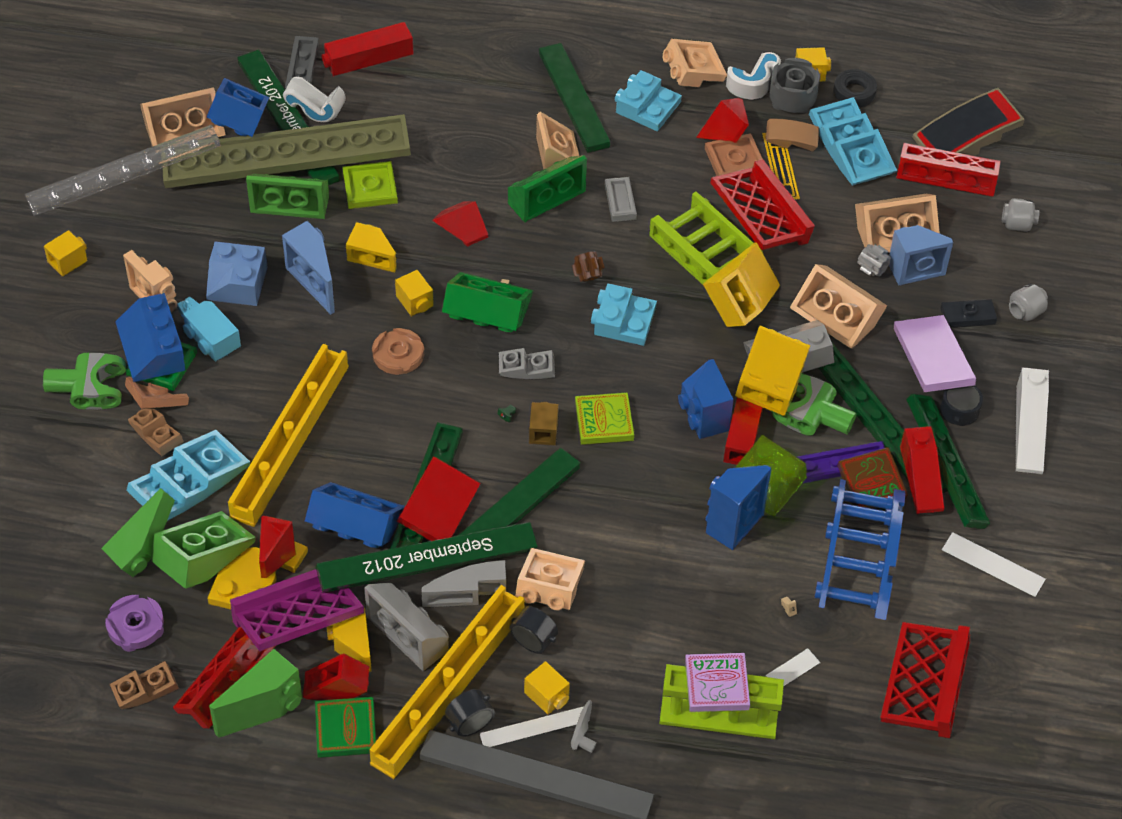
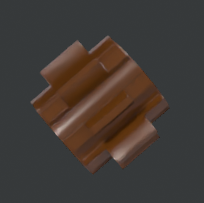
[572,251,605,282]

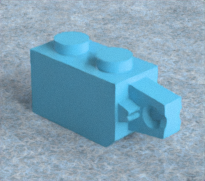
[177,297,241,362]

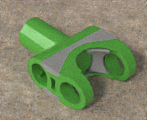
[43,353,126,410]
[771,374,856,435]

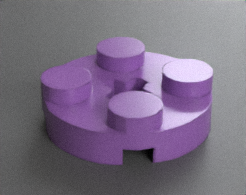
[105,595,164,652]

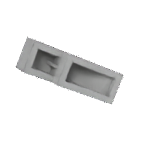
[422,560,506,607]

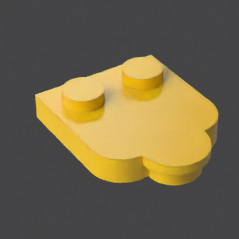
[207,547,276,610]

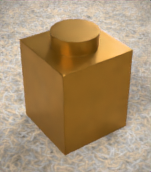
[529,402,558,446]

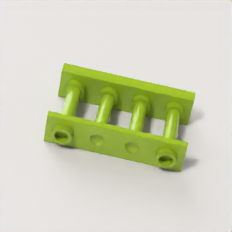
[649,192,763,285]
[659,664,784,739]

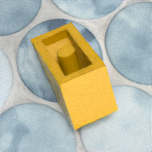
[346,222,396,273]
[327,608,371,672]

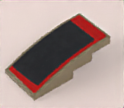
[912,88,1024,160]

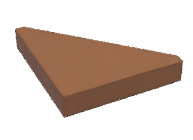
[125,377,189,409]

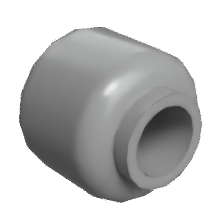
[1002,198,1039,232]
[1009,283,1048,321]

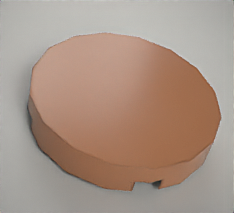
[372,328,424,375]

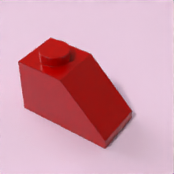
[303,653,370,700]

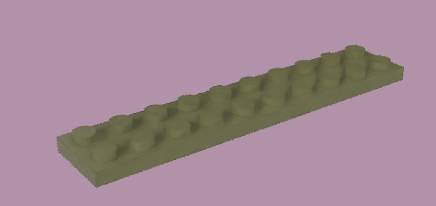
[161,114,411,188]

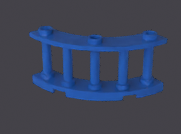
[815,479,905,620]

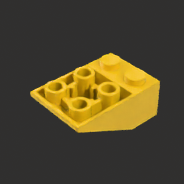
[703,242,780,327]
[735,326,811,416]

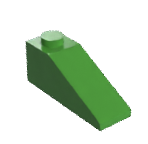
[101,488,175,577]

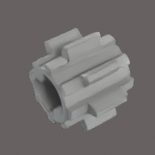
[857,244,891,276]

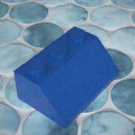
[116,293,185,382]
[705,465,771,550]
[305,482,405,548]

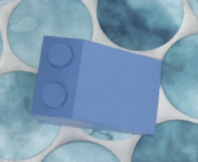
[282,221,335,315]

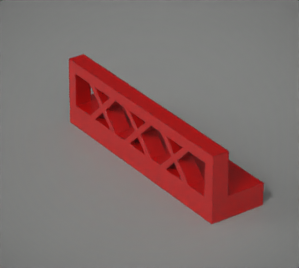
[896,143,1000,196]
[173,627,276,729]

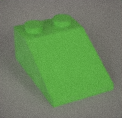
[152,511,256,589]
[209,649,302,738]

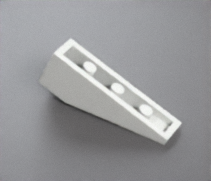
[1016,368,1049,474]

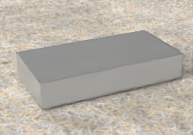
[605,177,637,222]

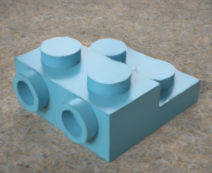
[615,70,682,132]
[591,284,657,346]

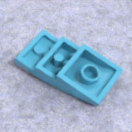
[809,97,897,186]
[127,430,250,521]

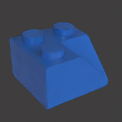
[207,78,269,137]
[678,359,733,439]

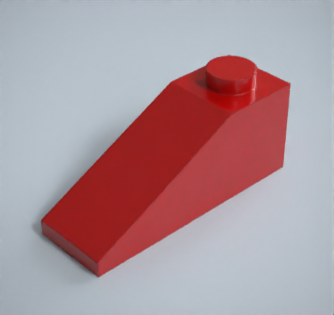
[900,426,944,514]

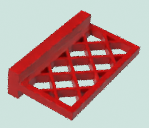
[710,159,815,250]
[881,622,970,738]

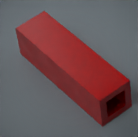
[322,22,413,76]
[723,397,763,467]

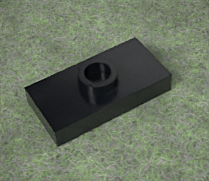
[940,299,997,328]

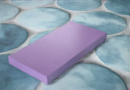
[894,315,976,392]

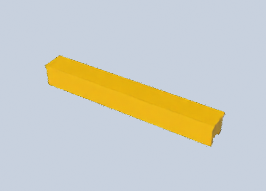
[228,344,349,527]
[370,585,525,779]

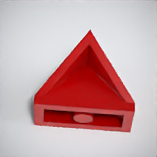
[696,98,749,143]
[432,201,488,247]
[259,516,296,578]

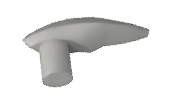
[571,700,597,753]

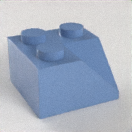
[889,225,953,285]
[206,242,267,306]

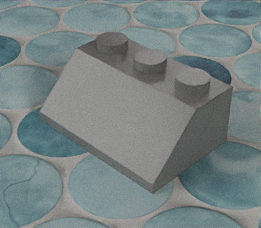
[743,320,834,372]
[365,583,449,671]

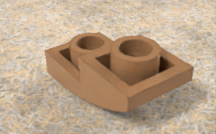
[766,119,819,151]
[128,408,184,456]
[110,661,179,709]

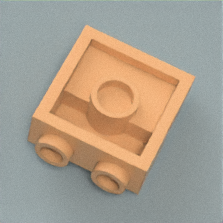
[663,39,727,87]
[123,250,178,312]
[515,548,585,610]

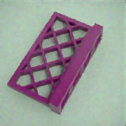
[230,569,364,651]

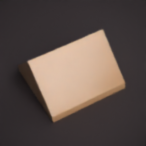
[536,112,579,169]

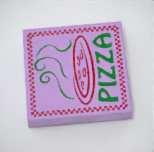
[685,653,750,712]

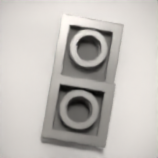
[499,348,555,379]

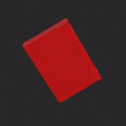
[397,456,481,541]

